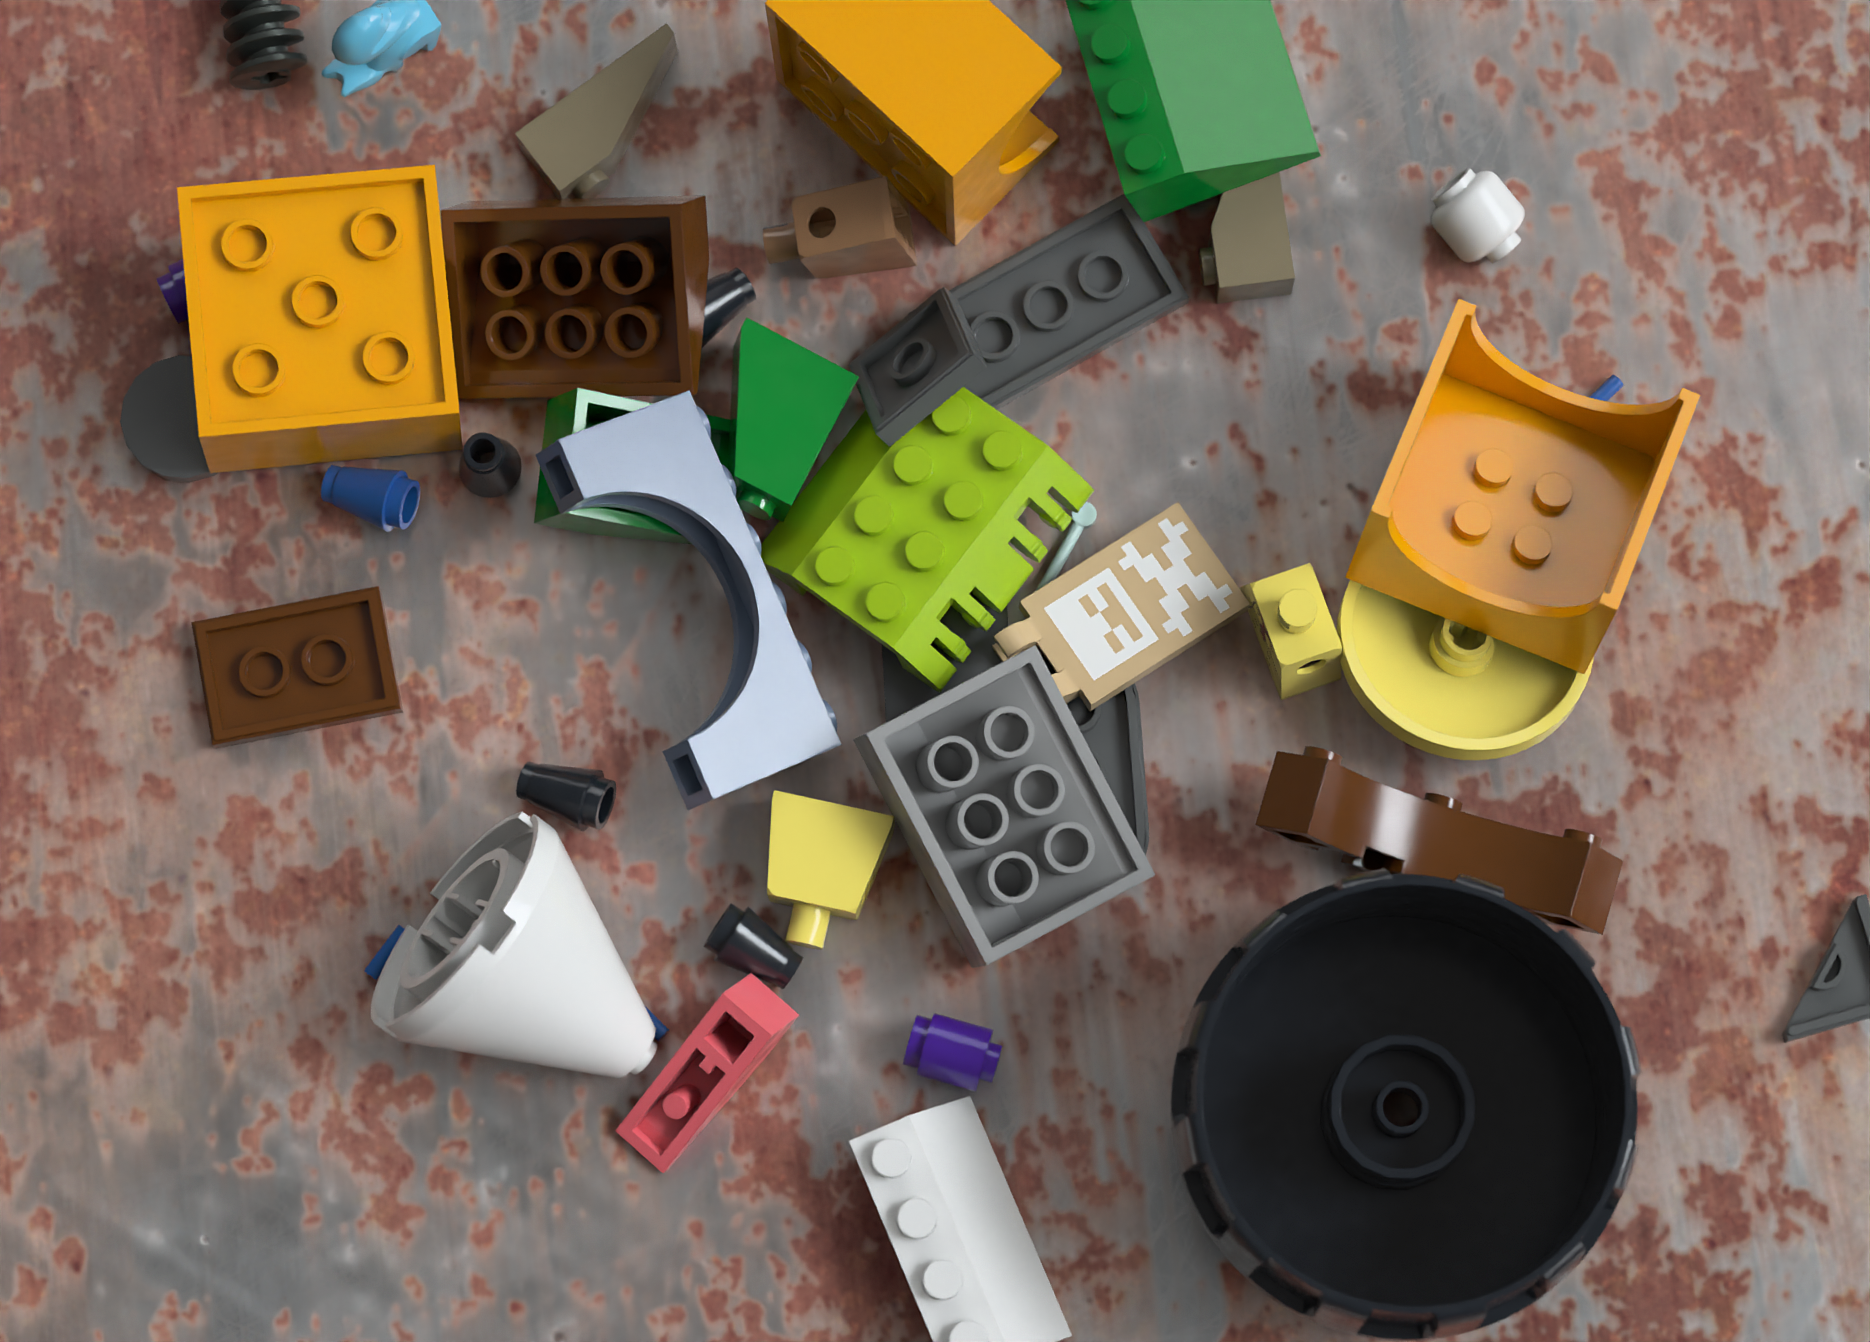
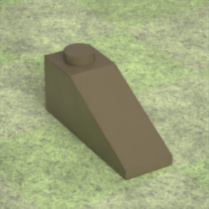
[515,23,678,199]
[1199,172,1295,304]

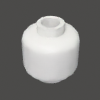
[1431,168,1525,264]

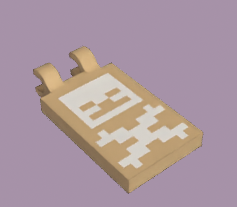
[992,502,1250,711]

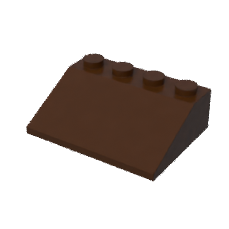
[441,195,709,399]

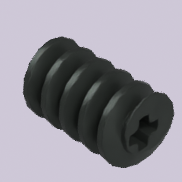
[220,0,307,90]

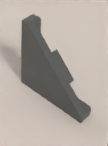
[1782,894,1870,1043]

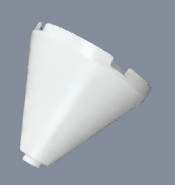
[371,812,657,1078]

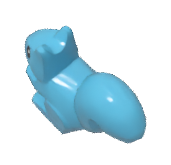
[322,0,441,98]

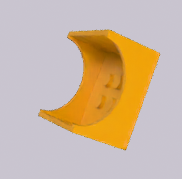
[765,0,1062,246]
[177,165,463,473]
[1345,299,1700,674]

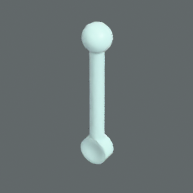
[1036,502,1097,591]

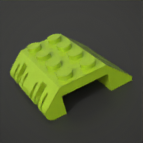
[761,387,1094,692]

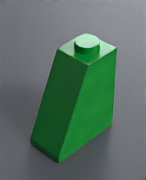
[728,317,859,522]

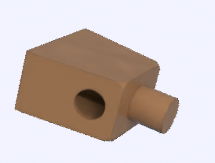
[763,176,917,279]

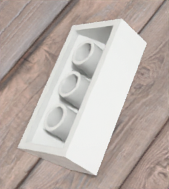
[849,1096,1072,1342]

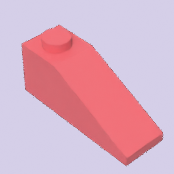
[615,973,799,1173]

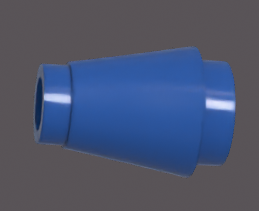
[321,465,420,532]

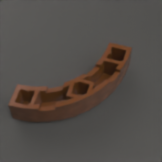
[1255,746,1623,935]

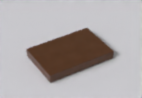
[191,586,403,749]

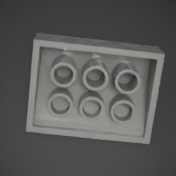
[853,645,1155,968]

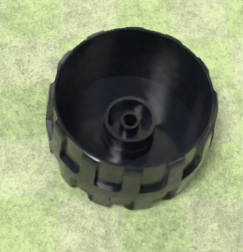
[1170,869,1641,1341]

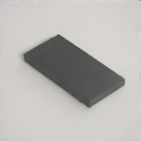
[908,194,1189,410]

